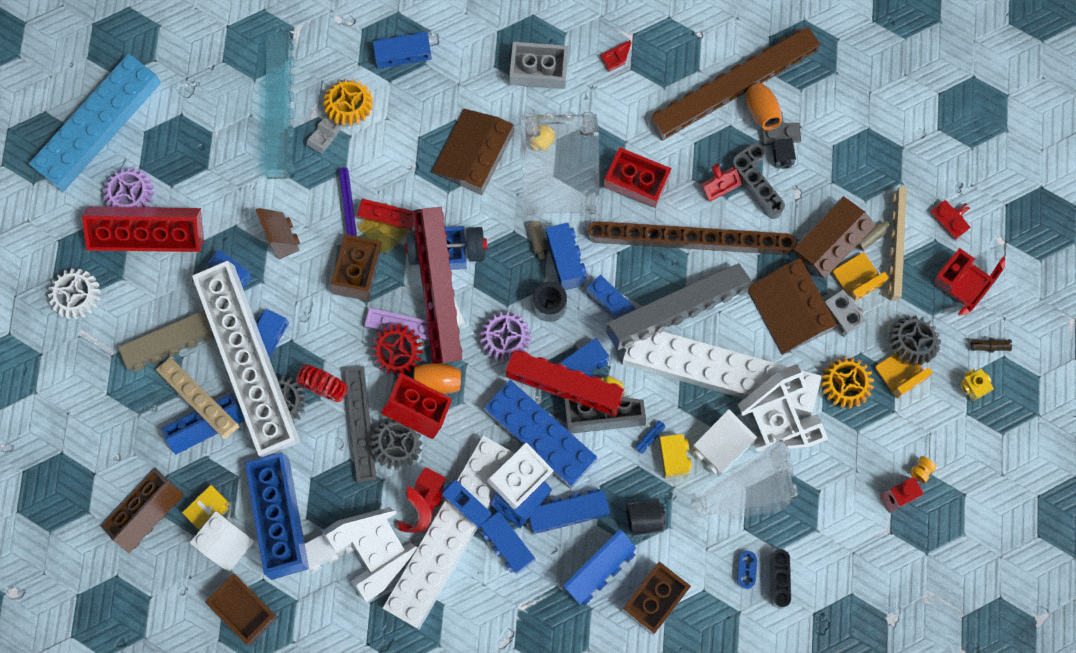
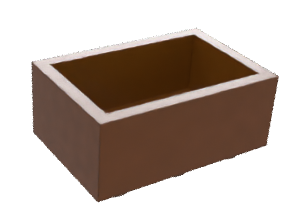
[205,573,279,646]

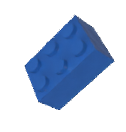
[546,222,586,291]

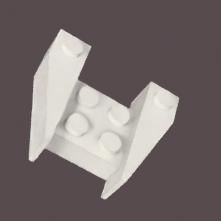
[738,364,828,451]
[321,507,417,602]

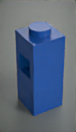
[442,480,492,529]

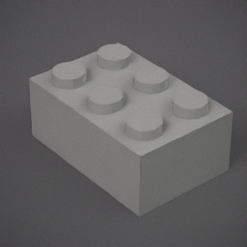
[510,42,568,89]

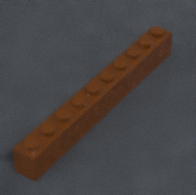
[651,27,820,141]

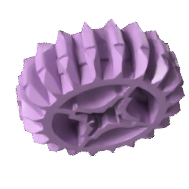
[103,167,155,207]
[480,311,532,362]

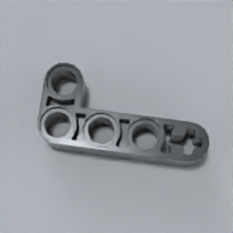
[731,143,785,219]

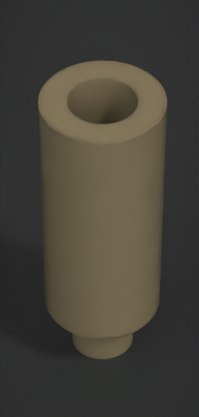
[528,221,548,260]
[857,221,890,251]

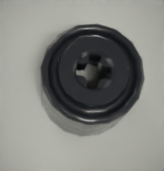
[533,281,567,322]
[626,498,666,538]

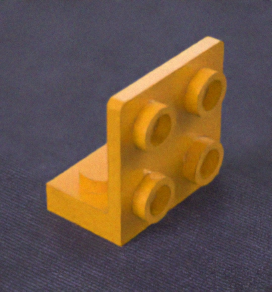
[832,252,889,303]
[875,354,933,399]

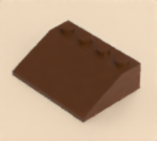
[432,108,514,195]
[748,258,837,355]

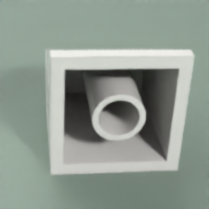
[692,410,757,476]
[190,511,255,573]

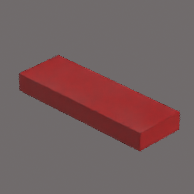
[357,198,414,231]

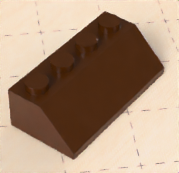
[792,196,876,278]
[100,468,184,553]

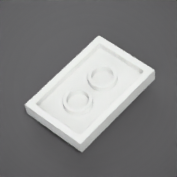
[487,443,554,510]

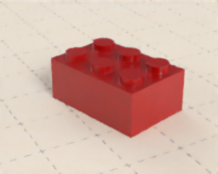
[604,147,672,208]
[381,373,452,440]

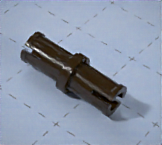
[971,337,1012,353]

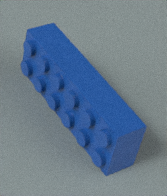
[484,380,598,489]
[245,452,309,580]

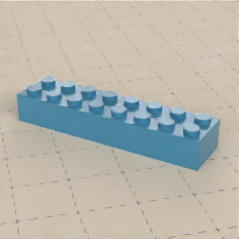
[29,53,161,193]

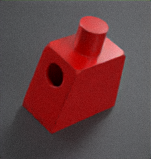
[880,477,924,513]

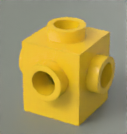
[960,369,994,402]

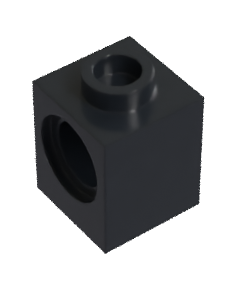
[772,138,796,169]

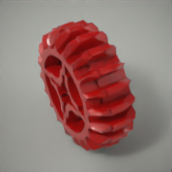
[371,323,423,376]
[296,365,348,402]

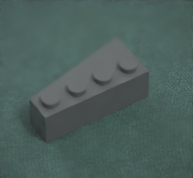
[564,397,646,434]

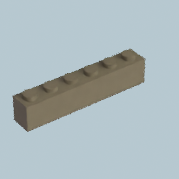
[118,310,215,372]

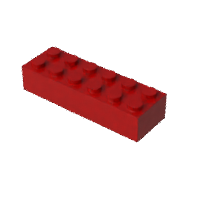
[82,206,204,252]

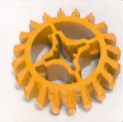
[323,78,373,127]
[821,356,874,409]

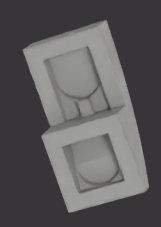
[307,115,342,153]

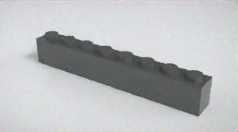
[606,263,751,350]

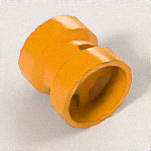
[909,456,937,483]

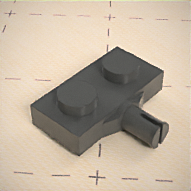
[762,112,802,146]

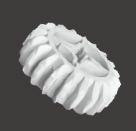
[48,268,101,320]

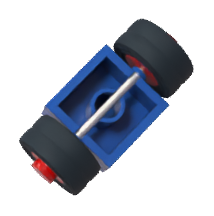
[404,226,487,270]

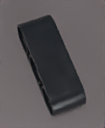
[770,549,791,609]

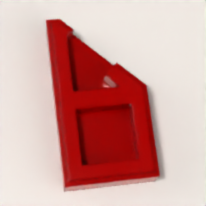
[600,40,631,72]

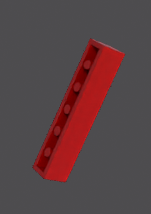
[505,350,624,417]

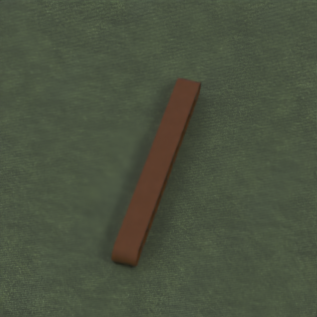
[587,221,795,255]

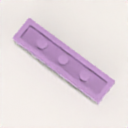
[365,308,430,342]

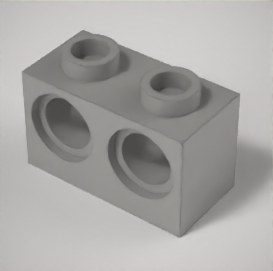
[825,289,866,337]

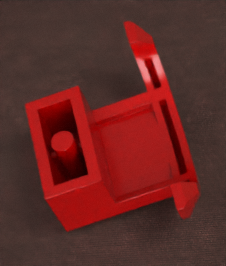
[934,248,1005,316]
[396,467,446,533]

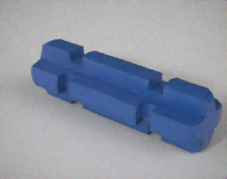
[635,420,666,454]

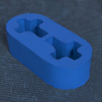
[737,551,757,589]

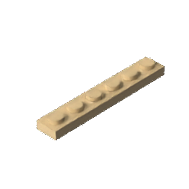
[888,187,907,301]
[156,357,239,440]

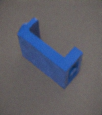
[490,481,552,529]

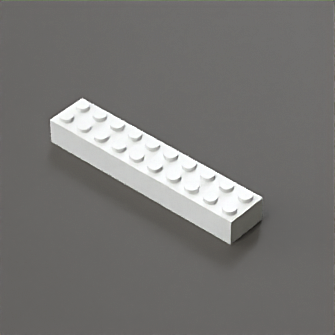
[192,261,301,457]
[622,332,822,417]
[383,436,515,630]

